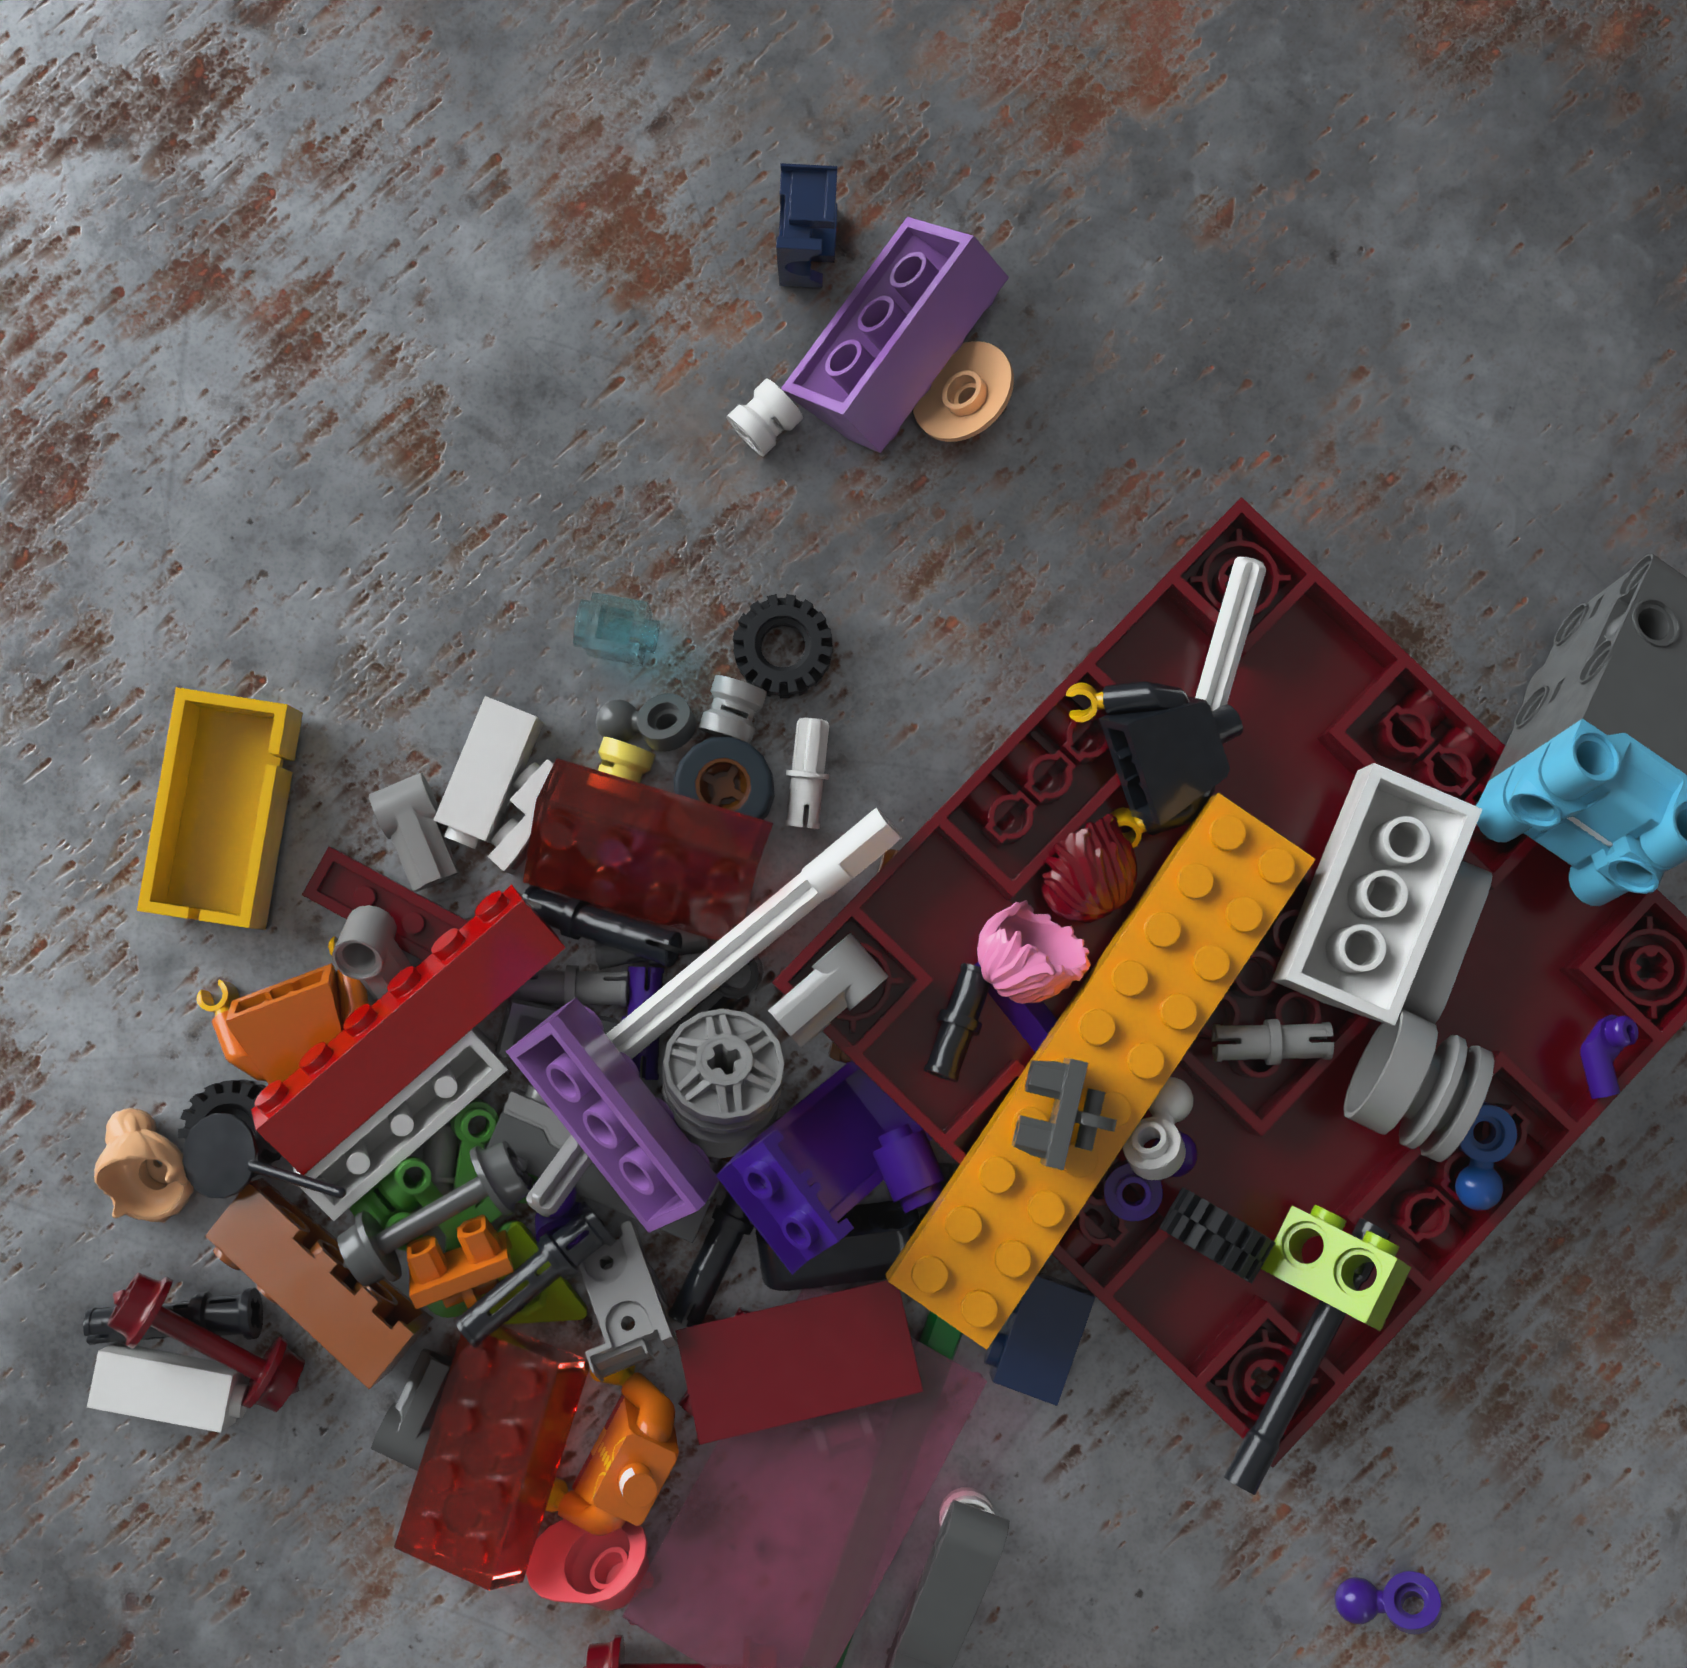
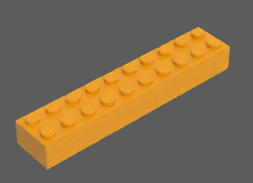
[886,793,1315,1350]

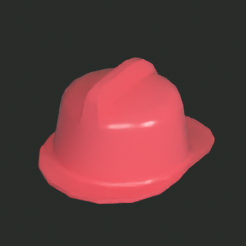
[525,1519,655,1611]

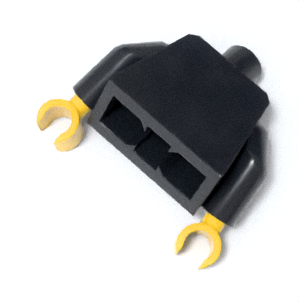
[1066,681,1243,848]

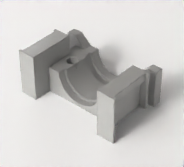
[566,1220,678,1382]

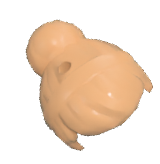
[94,1108,194,1223]

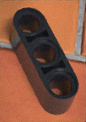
[755,1201,920,1291]

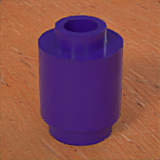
[872,1124,946,1213]

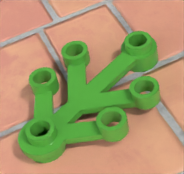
[385,1098,538,1318]

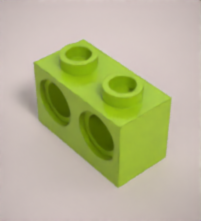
[1261,1205,1411,1331]

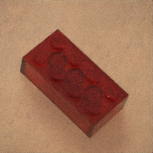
[523,758,773,941]
[394,1326,590,1591]

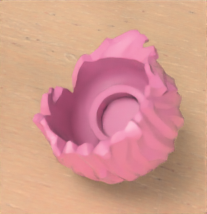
[977,900,1091,1004]

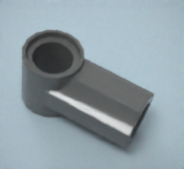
[371,1348,468,1473]

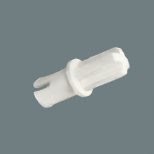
[784,717,830,829]

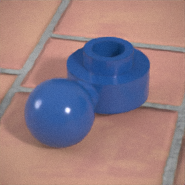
[1455,1102,1517,1211]

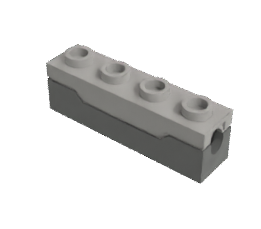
[487,1084,720,1243]

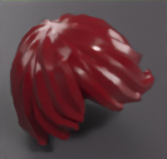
[1041,814,1137,923]

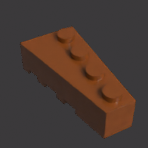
[205,1178,434,1389]

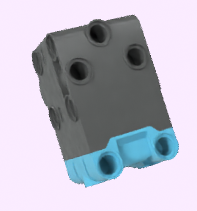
[1476,553,1687,906]

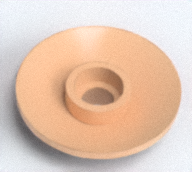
[913,341,1014,442]

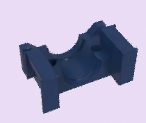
[776,163,837,288]

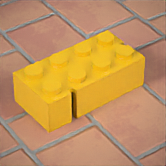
[137,687,303,930]

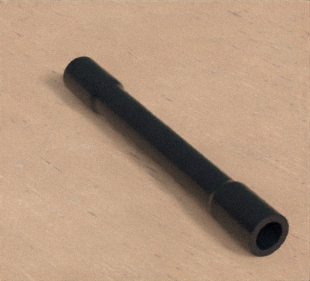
[1224,1218,1391,1495]

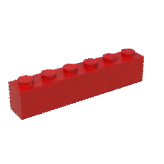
[251,885,566,1175]

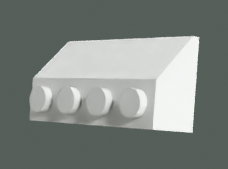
[1271,763,1482,1026]

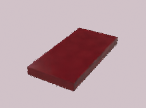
[675,1280,924,1445]

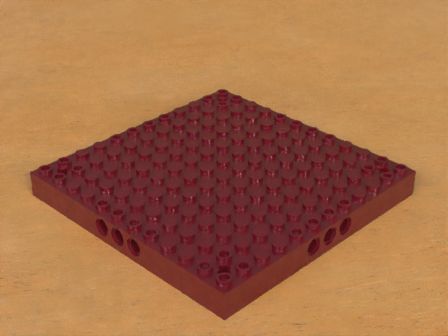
[772,497,1687,1468]

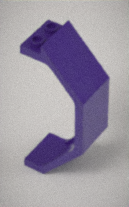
[716,962,1057,1275]

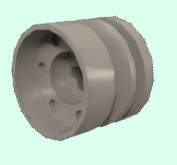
[662,1008,785,1158]
[1344,1009,1495,1162]

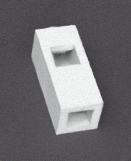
[434,696,544,849]
[87,1342,250,1433]

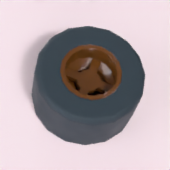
[674,736,775,839]

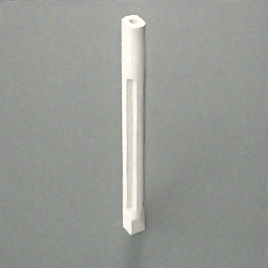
[606,807,902,1059]

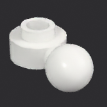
[1123,1077,1193,1180]

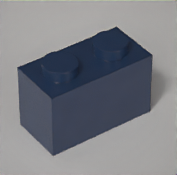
[984,1272,1096,1406]

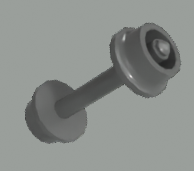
[337,1140,533,1287]

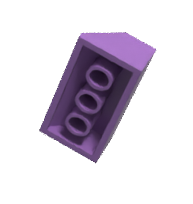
[781,217,1009,453]
[506,997,719,1233]

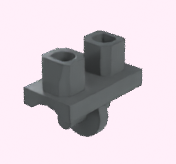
[1012,1058,1117,1170]

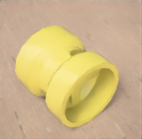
[585,737,656,807]

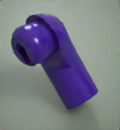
[1580,1015,1639,1099]

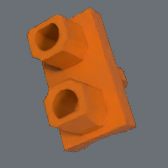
[407,1214,514,1309]

